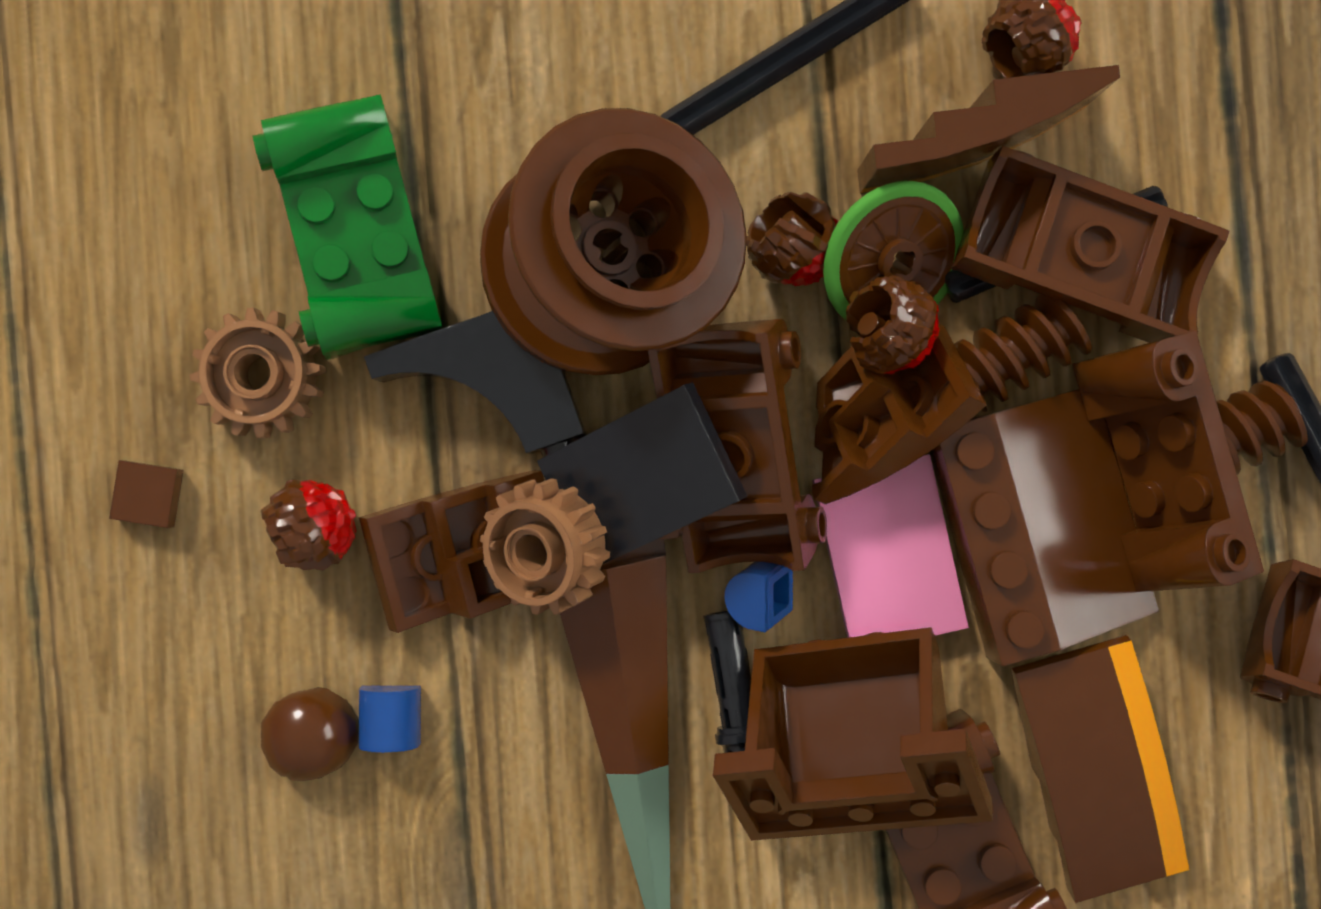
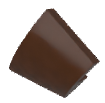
[812,324,987,504]
[359,470,544,633]

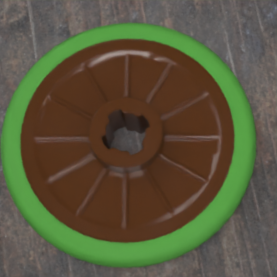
[823,181,964,320]

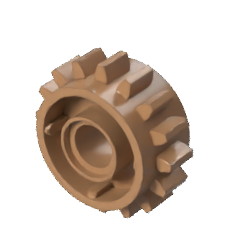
[190,307,327,439]
[480,478,610,615]

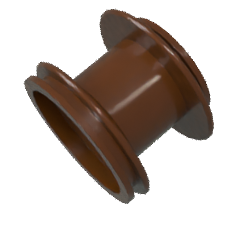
[480,108,747,376]

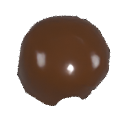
[261,687,358,781]

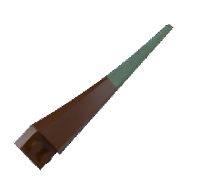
[545,539,671,909]

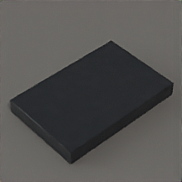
[537,382,748,564]

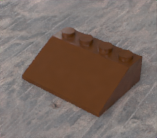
[929,389,1159,666]

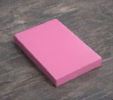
[812,454,969,638]

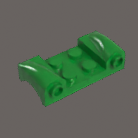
[252,94,442,360]

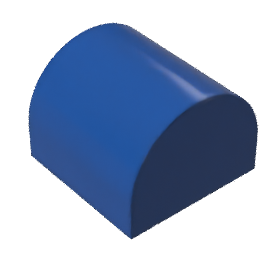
[724,562,793,633]
[359,685,421,753]

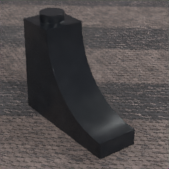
[364,311,587,457]

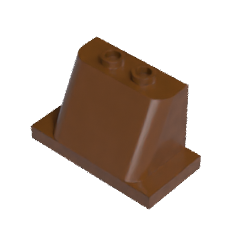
[713,627,993,841]

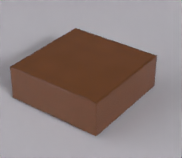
[109,460,184,528]

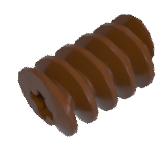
[954,294,1092,412]
[1216,381,1308,475]

